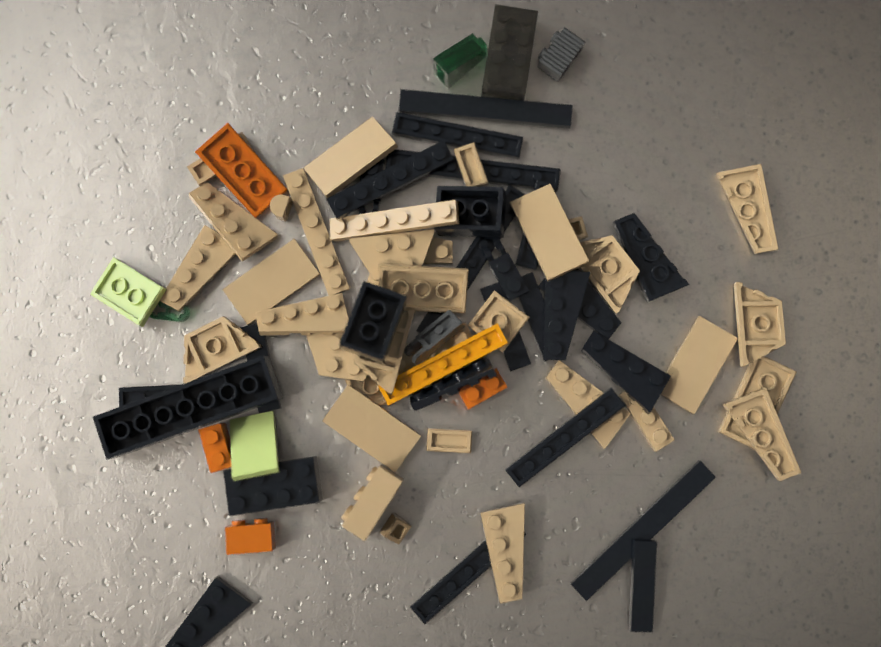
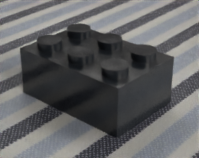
[434,186,506,238]
[339,281,407,364]

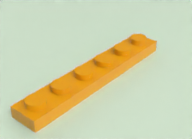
[378,323,508,406]

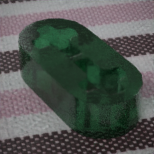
[150,301,190,323]

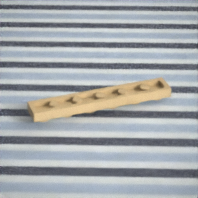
[283,168,350,296]
[330,200,459,242]

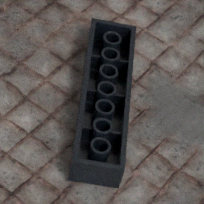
[93,355,283,460]

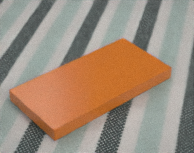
[195,123,288,218]

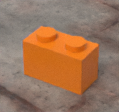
[458,368,507,410]
[198,423,231,473]
[225,518,276,555]

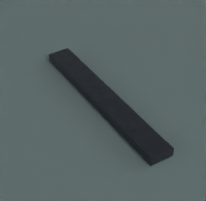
[399,89,573,128]
[386,149,560,192]
[416,184,526,333]
[570,460,716,601]

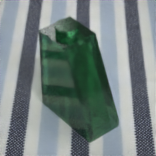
[433,33,487,89]

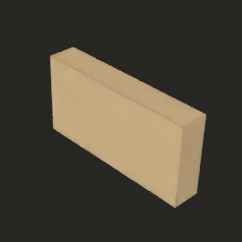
[453,143,489,187]
[427,428,472,453]

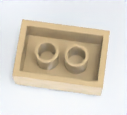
[341,465,404,541]

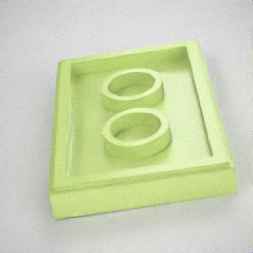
[90,257,167,327]
[230,411,279,481]

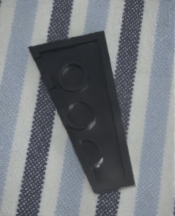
[613,213,690,302]
[538,268,621,339]
[543,271,590,360]
[581,331,671,415]
[410,356,497,411]
[165,576,253,647]

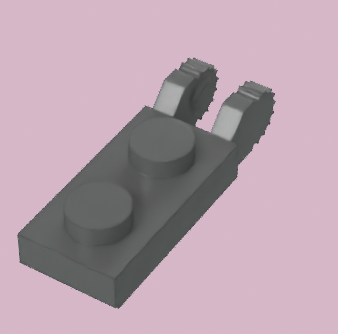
[404,310,465,365]

